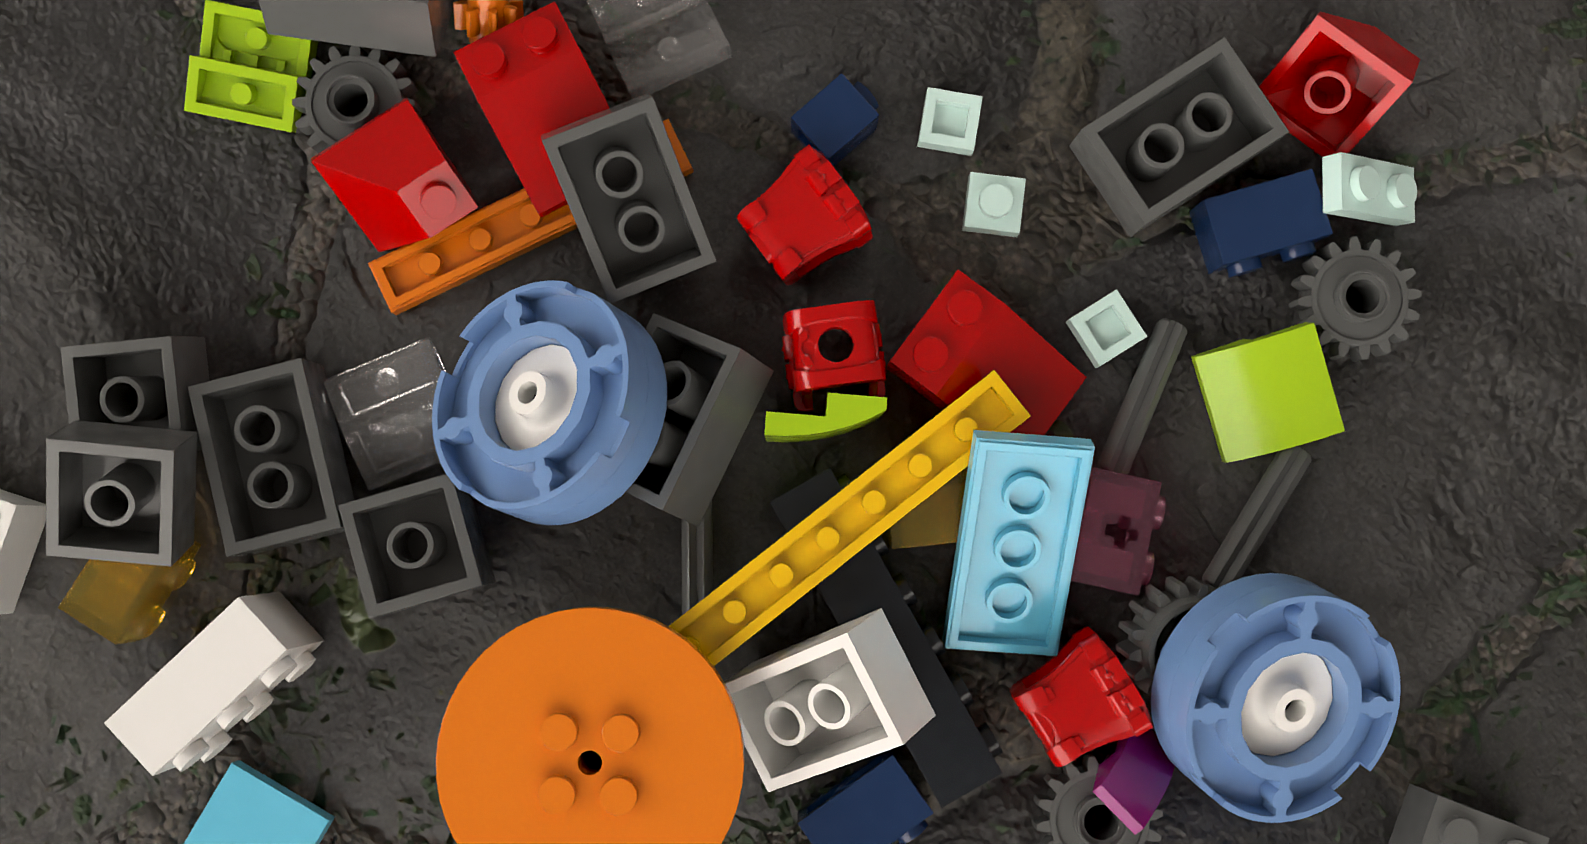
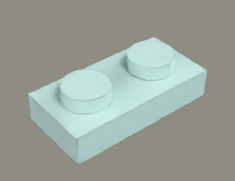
[1322,152,1417,226]

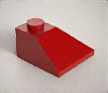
[1259,11,1421,157]
[311,98,478,252]

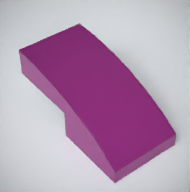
[1092,729,1175,835]

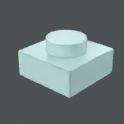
[917,87,983,156]
[962,172,1026,237]
[1066,289,1147,369]

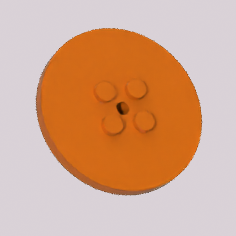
[436,607,745,844]

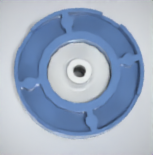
[432,280,667,525]
[1151,573,1401,823]

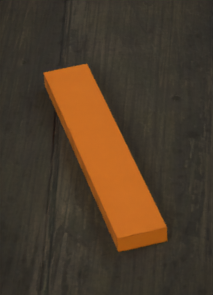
[368,119,694,315]

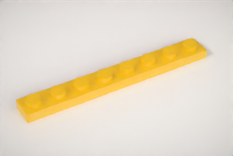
[669,370,1031,666]

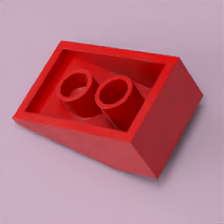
[453,1,610,218]
[886,269,1087,435]

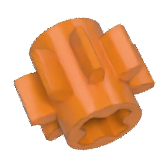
[453,0,524,43]

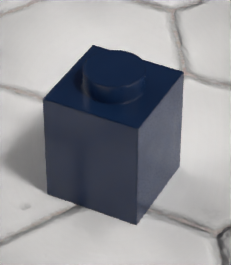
[791,73,879,167]

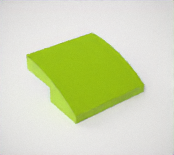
[184,0,318,133]
[1191,322,1345,463]
[764,393,887,442]

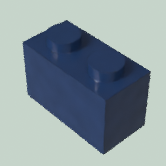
[1189,169,1333,278]
[797,749,933,844]

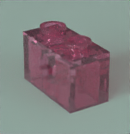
[1071,467,1166,595]

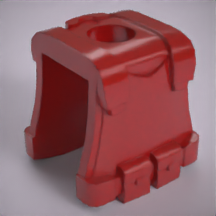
[737,144,874,285]
[782,300,886,413]
[1010,626,1153,767]

